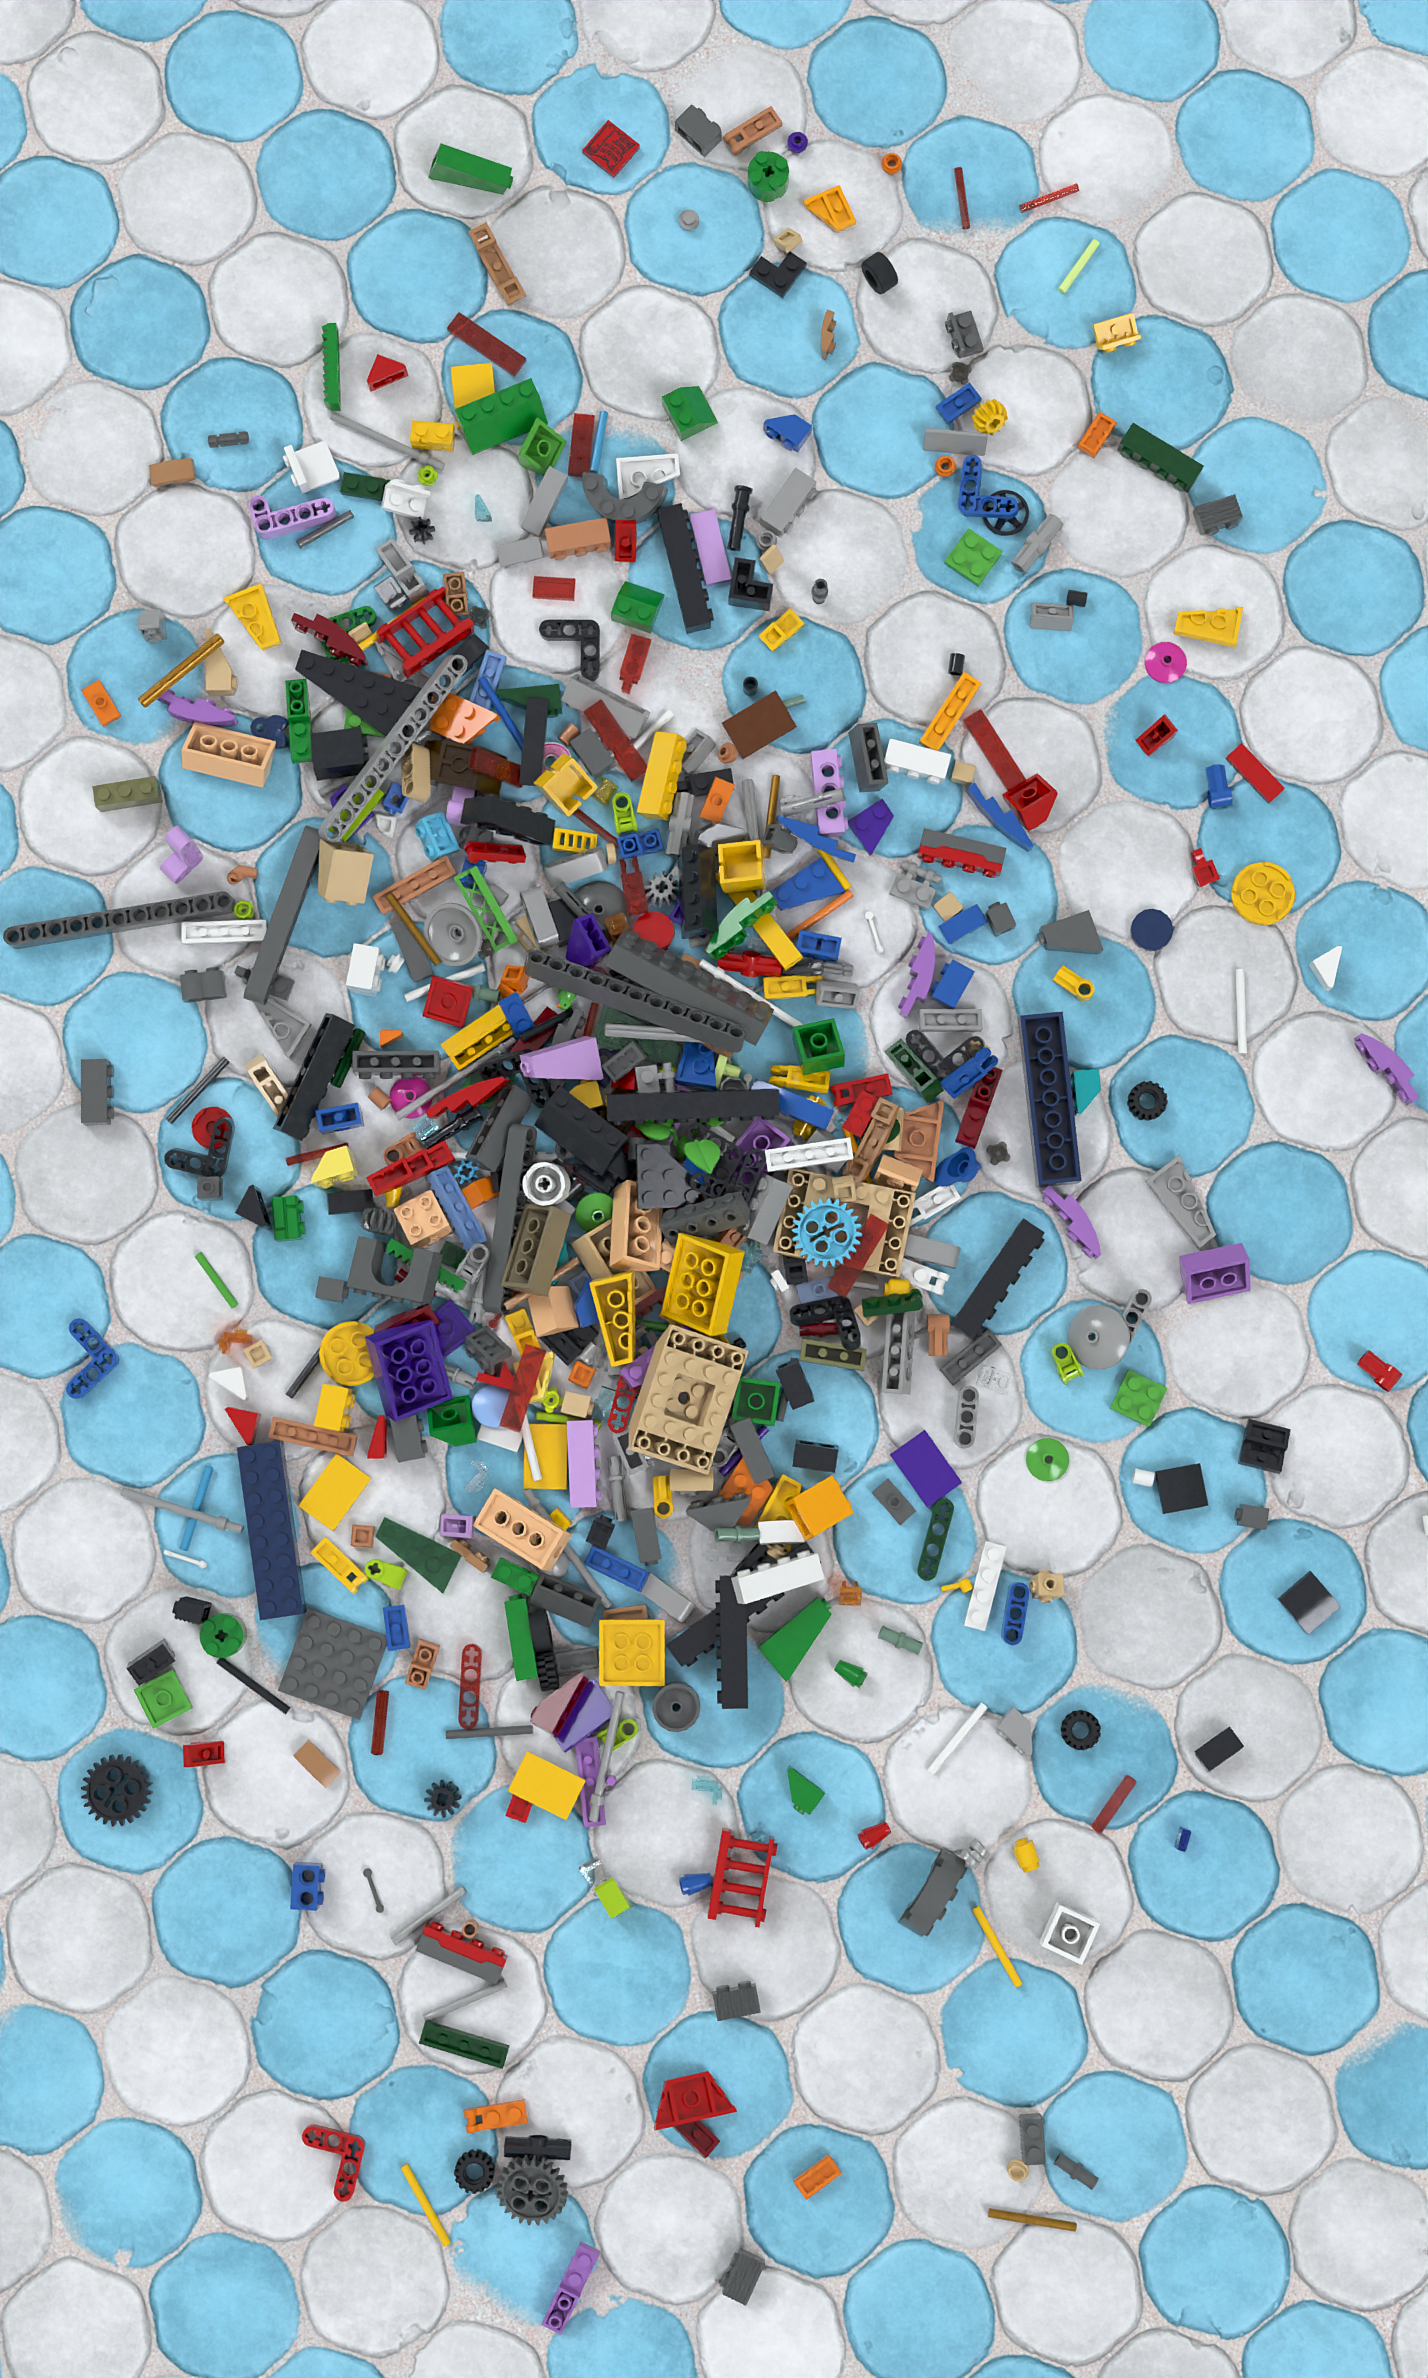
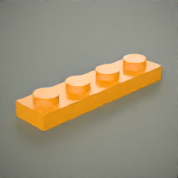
[919,672,981,751]

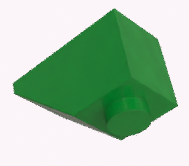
[787,1765,825,1815]

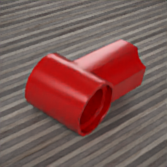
[1356,1350,1402,1392]

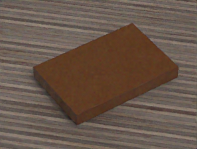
[721,690,797,760]

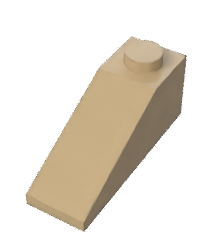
[206,629,238,696]
[244,1053,288,1118]

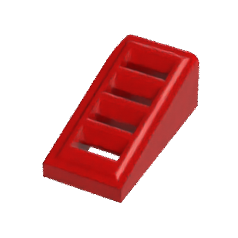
[367,1415,387,1459]

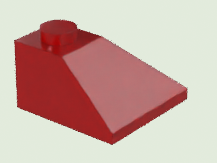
[1002,773,1058,832]

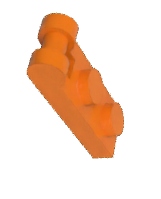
[463,2099,528,2133]

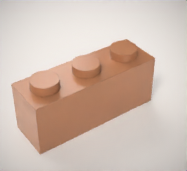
[545,518,612,560]

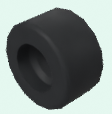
[861,252,898,294]

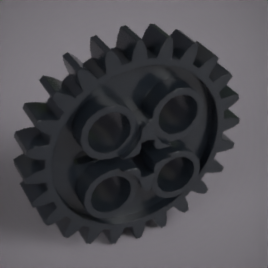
[81,1754,153,1827]

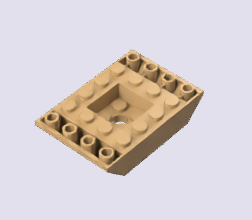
[773,1169,916,1277]
[628,1324,749,1475]

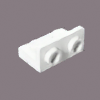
[381,479,430,520]

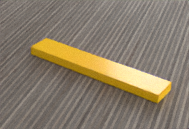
[715,871,803,971]

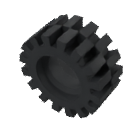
[1127,1081,1168,1121]
[535,1650,559,1692]
[1061,1710,1101,1750]
[454,2149,495,2194]

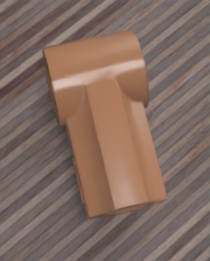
[927,1314,950,1356]

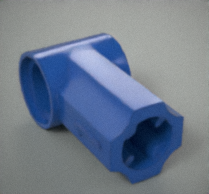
[1205,764,1233,808]

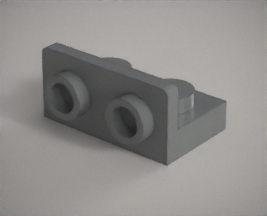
[945,311,984,359]
[465,1325,512,1375]

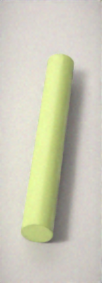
[1058,239,1100,294]

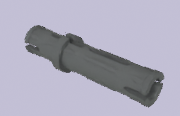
[553,881,605,932]

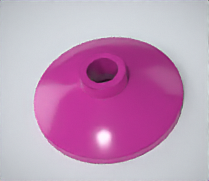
[1145,642,1187,683]
[390,1076,432,1119]

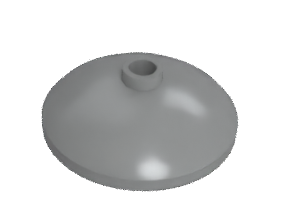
[424,903,483,966]
[1067,1305,1130,1370]

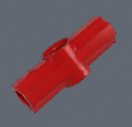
[717,950,782,978]

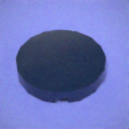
[1130,909,1173,952]

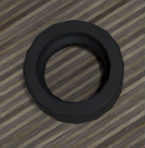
[528,1610,553,1653]

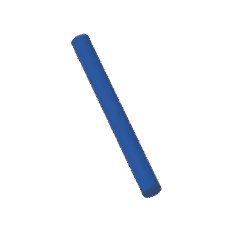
[478,676,523,751]

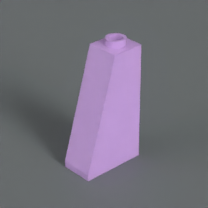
[520,1036,604,1080]

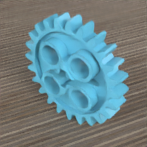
[792,1197,862,1268]

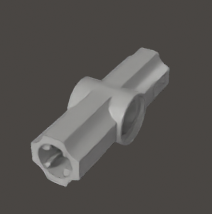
[1011,514,1064,574]
[666,792,694,858]

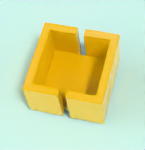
[534,754,598,817]
[718,840,766,894]
[314,1384,356,1432]

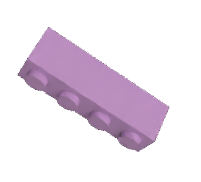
[567,1419,601,1508]

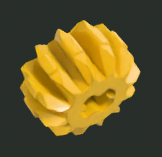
[971,399,1008,436]

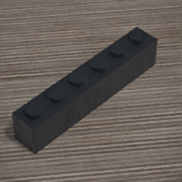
[657,503,714,634]
[273,1013,355,1141]
[950,1218,1045,1340]
[715,1575,748,1709]

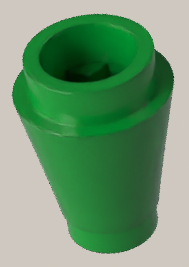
[834,1659,868,1688]

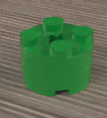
[747,151,789,202]
[200,1613,247,1658]

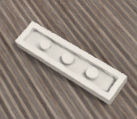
[181,920,268,945]
[765,1138,853,1172]
[963,1541,1006,1631]

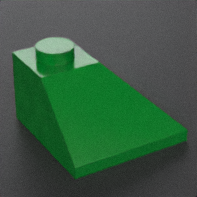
[427,1395,477,1447]

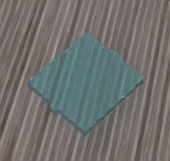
[592,1386,638,1429]

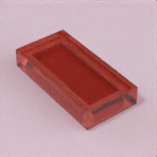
[532,576,576,601]

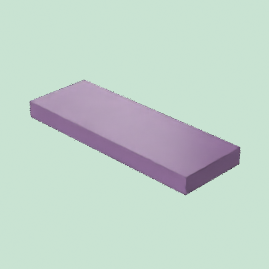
[689,509,731,587]

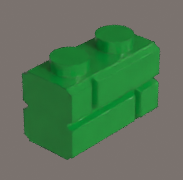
[271,1195,306,1242]
[491,1557,540,1596]

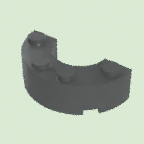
[582,472,668,524]
[898,1847,968,1937]

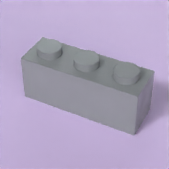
[760,468,817,538]
[736,1173,793,1245]

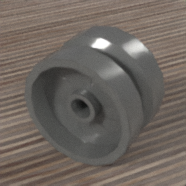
[652,1681,700,1732]

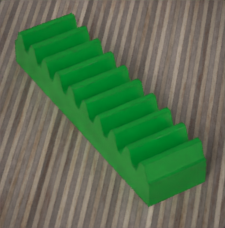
[322,323,341,411]
[387,1238,467,1294]

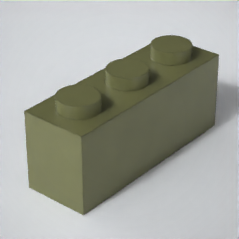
[92,776,163,812]
[799,1339,867,1371]

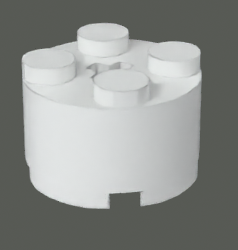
[523,1162,570,1206]

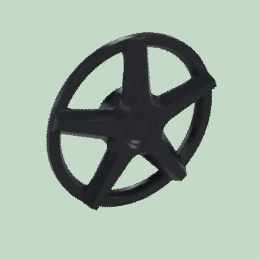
[983,490,1029,536]

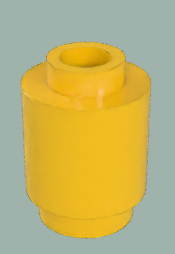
[1012,1838,1040,1873]

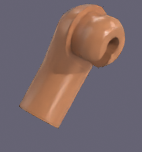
[227,865,258,885]

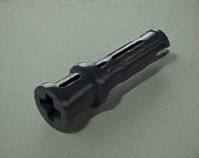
[727,485,753,551]
[422,1105,484,1150]

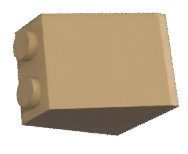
[318,839,374,906]

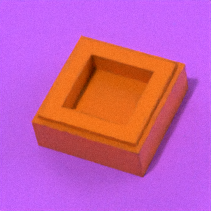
[568,1361,596,1389]

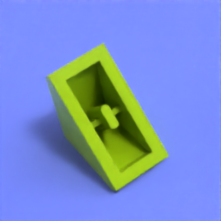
[594,1877,633,1919]

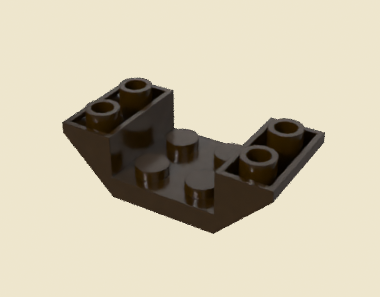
[424,739,508,796]

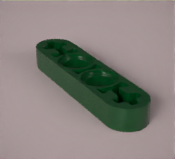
[917,1498,954,1581]

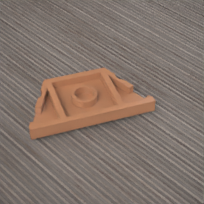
[894,1100,944,1182]

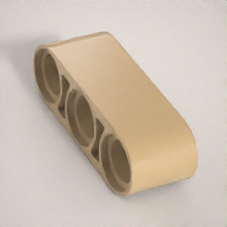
[401,742,431,803]

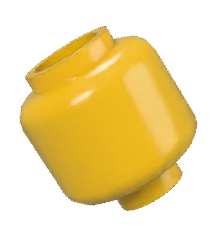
[884,1278,915,1296]

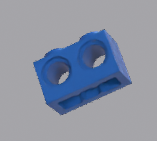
[797,930,842,962]
[290,1862,326,1911]

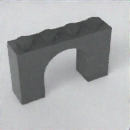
[347,1236,443,1307]

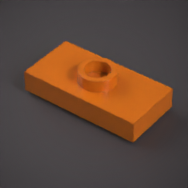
[1077,411,1117,458]
[81,680,122,727]
[699,776,735,822]
[793,2154,842,2200]

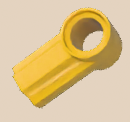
[1052,965,1094,1002]
[653,1476,673,1519]

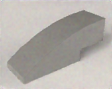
[521,466,568,537]
[375,538,429,605]

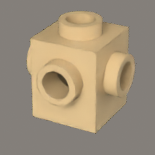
[1029,1570,1064,1603]

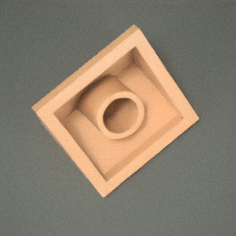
[872,1154,923,1193]
[528,1286,579,1338]

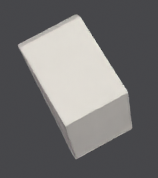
[1309,946,1342,991]
[208,1367,250,1401]

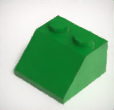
[662,386,718,441]
[611,581,665,634]

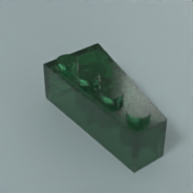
[594,1005,682,1067]

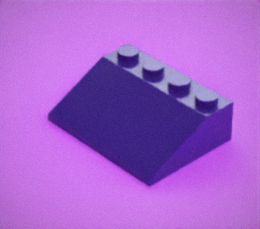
[364,1319,453,1422]

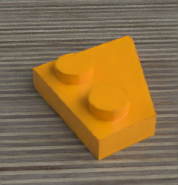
[803,185,856,233]

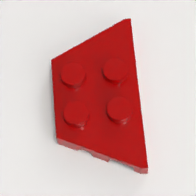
[654,2071,737,2131]

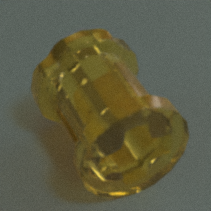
[592,778,618,806]

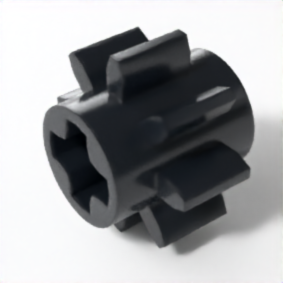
[409,516,436,545]

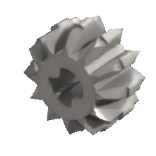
[644,871,679,907]

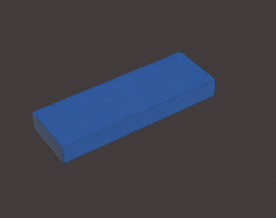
[584,1545,650,1592]

